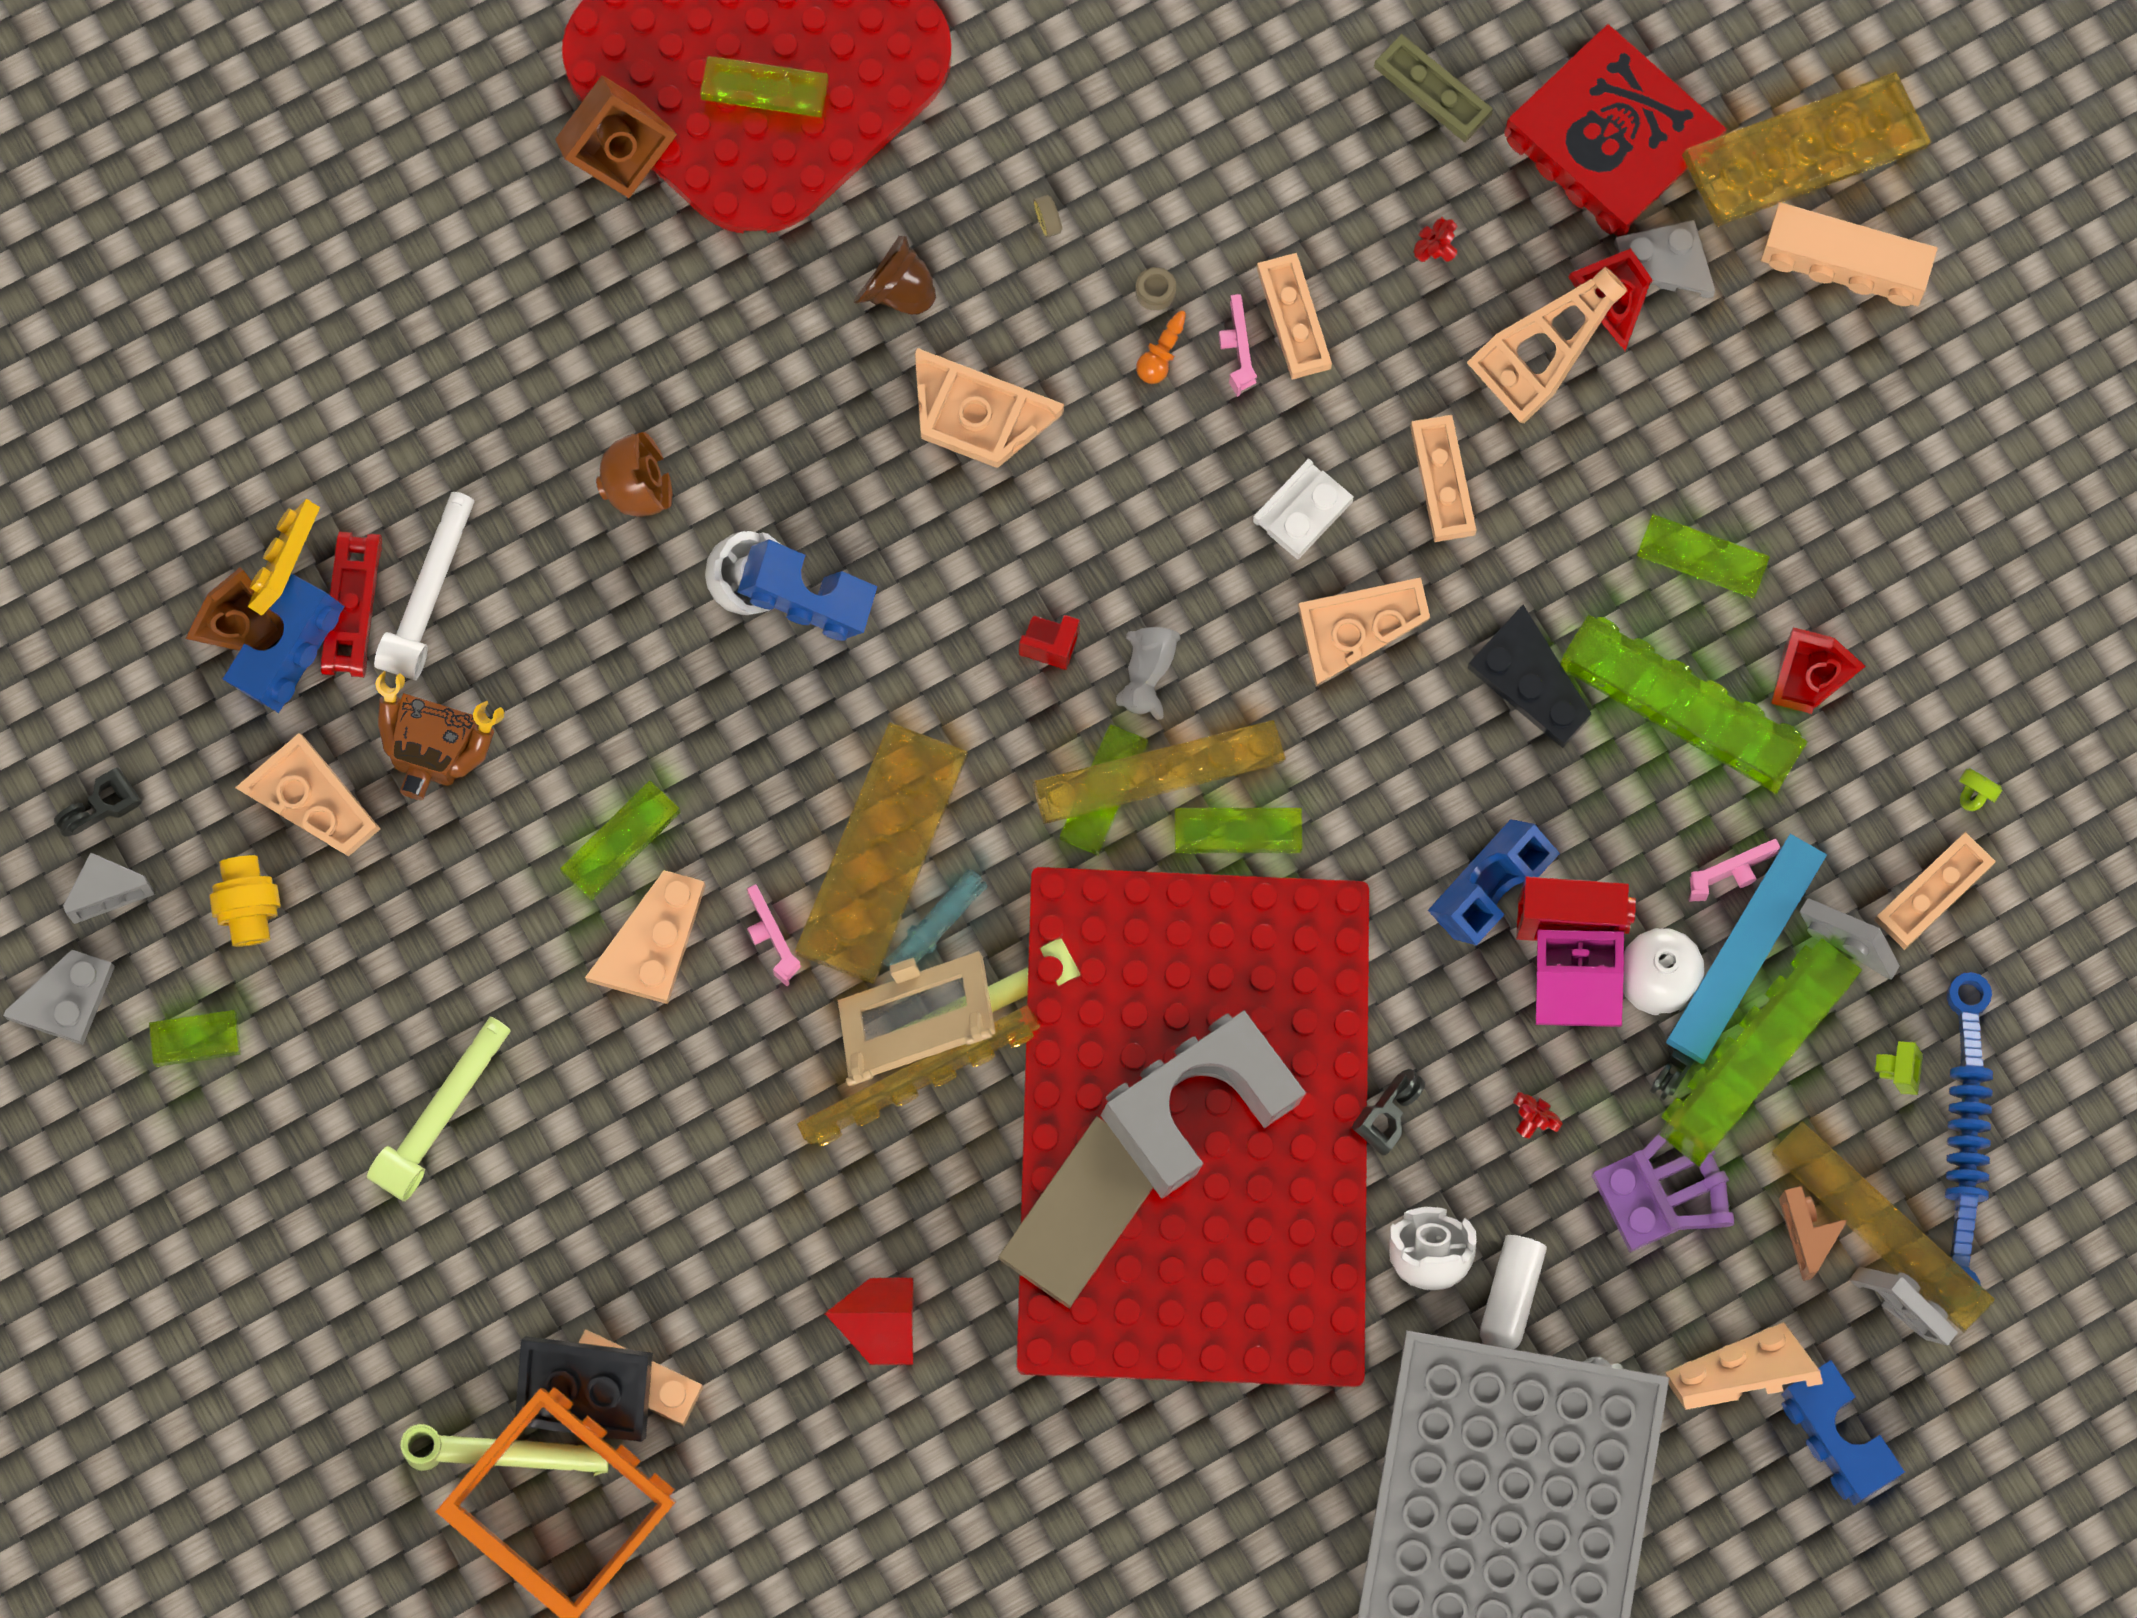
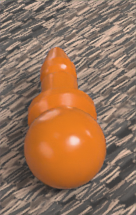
[1136,311,1186,384]

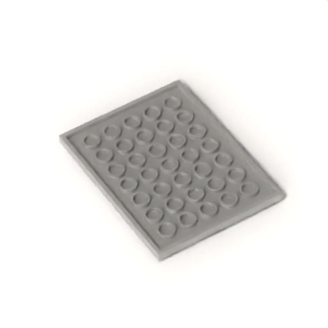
[1357,1330,1669,1618]

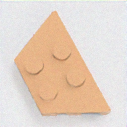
[915,348,1064,468]

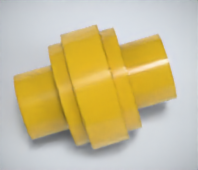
[209,855,281,947]

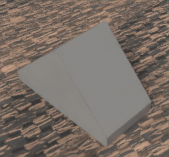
[63,853,155,924]

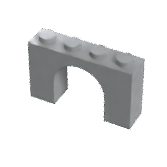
[1101,1010,1306,1198]

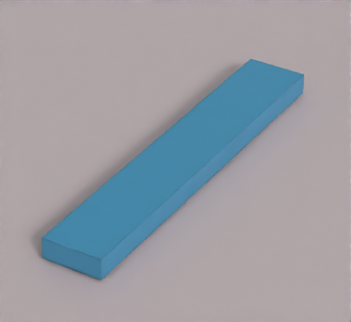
[1666,833,1827,1065]

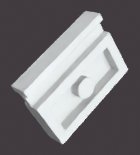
[1253,459,1354,560]

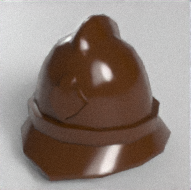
[854,236,936,315]

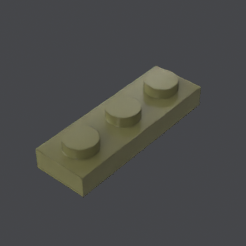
[1374,34,1493,143]

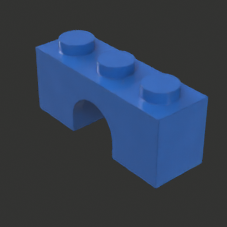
[737,539,877,641]
[223,573,344,713]
[1428,819,1560,945]
[1781,1360,1905,1506]

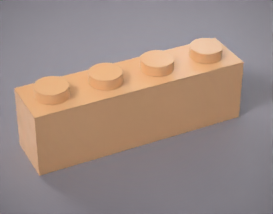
[1761,202,1938,306]

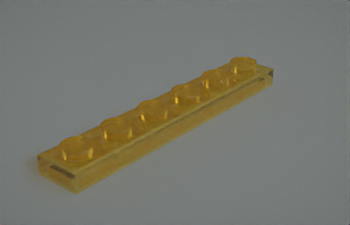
[1032,720,1286,824]
[797,1005,1041,1146]
[1772,1121,1995,1333]

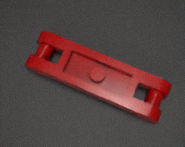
[321,531,382,678]

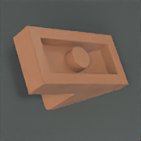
[1779,1186,1847,1281]

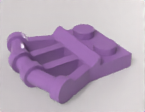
[1592,1113,1735,1253]

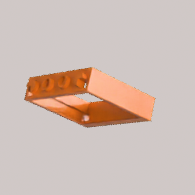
[435,1387,676,1618]

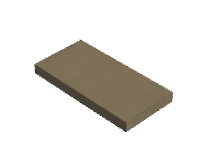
[998,1117,1153,1308]

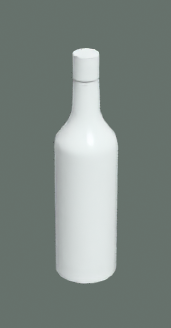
[1480,1235,1547,1350]

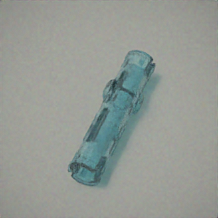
[883,869,988,970]

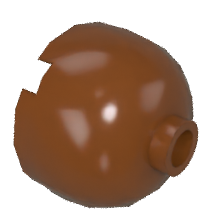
[596,432,673,517]

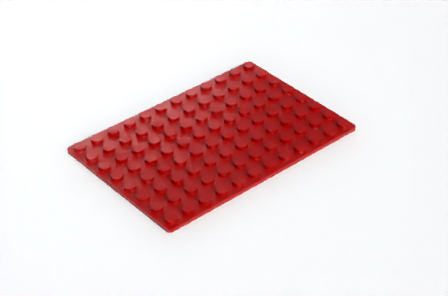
[1016,867,1369,1387]

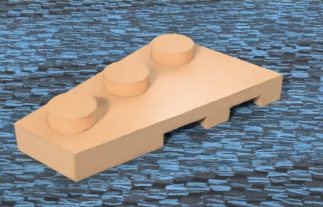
[1298,577,1430,686]
[235,733,380,856]
[585,870,706,1004]
[1665,1322,1823,1410]

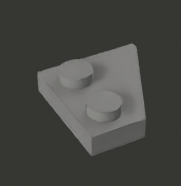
[1614,220,1715,299]
[1799,898,1900,980]
[3,950,115,1045]
[1849,1266,1958,1346]

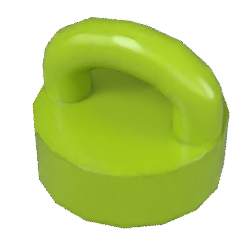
[1959,768,2003,812]

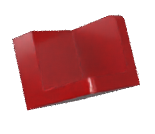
[1019,615,1080,670]

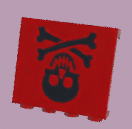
[1504,24,1727,237]

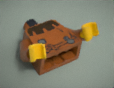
[375,671,505,801]

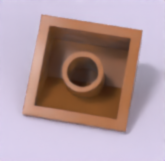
[555,75,677,198]

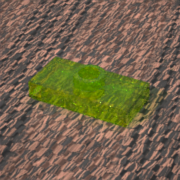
[149,1010,241,1067]

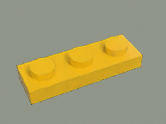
[248,499,320,615]

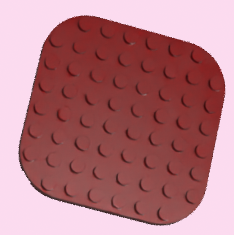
[562,0,952,234]

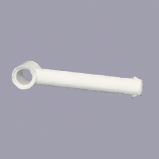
[374,492,475,680]

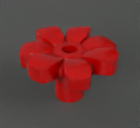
[1413,217,1458,262]
[1513,1092,1563,1139]

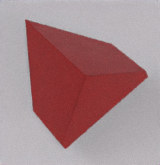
[1568,248,1653,351]
[1771,627,1866,714]
[824,1278,914,1365]

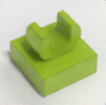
[1875,1041,1923,1095]

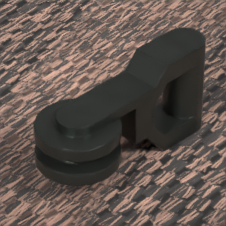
[54,767,142,837]
[1649,1017,1700,1101]
[1352,1069,1425,1155]

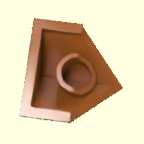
[185,567,284,651]

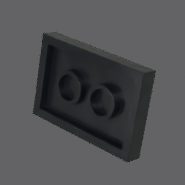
[515,1336,653,1442]

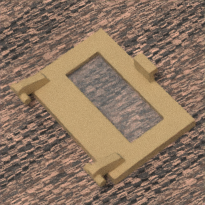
[838,951,996,1086]

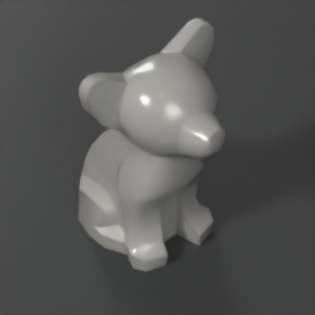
[1116,627,1180,720]

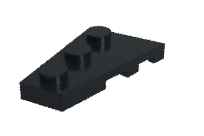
[1468,605,1592,748]

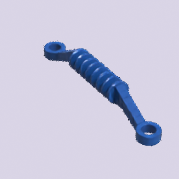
[1935,972,1993,1312]

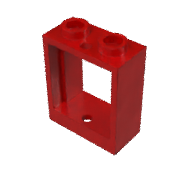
[1516,876,1636,941]

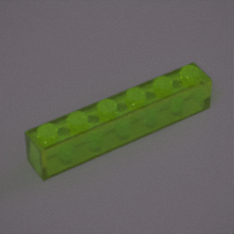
[1560,614,1808,794]
[1659,938,1862,1167]

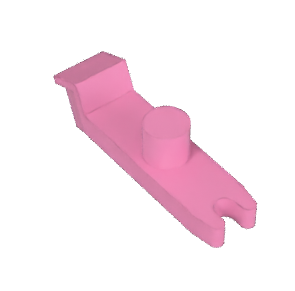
[1219,294,1257,397]
[1689,839,1781,902]
[747,884,801,986]

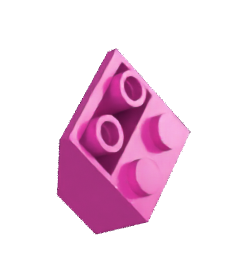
[1536,930,1624,1027]

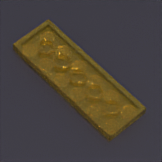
[1682,72,1931,227]
[795,722,968,985]

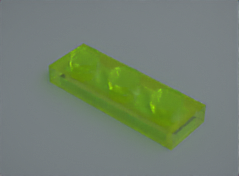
[700,56,829,117]
[1637,514,1770,598]
[1060,724,1148,856]
[560,780,681,901]
[1174,808,1302,853]

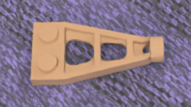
[1467,267,1627,423]

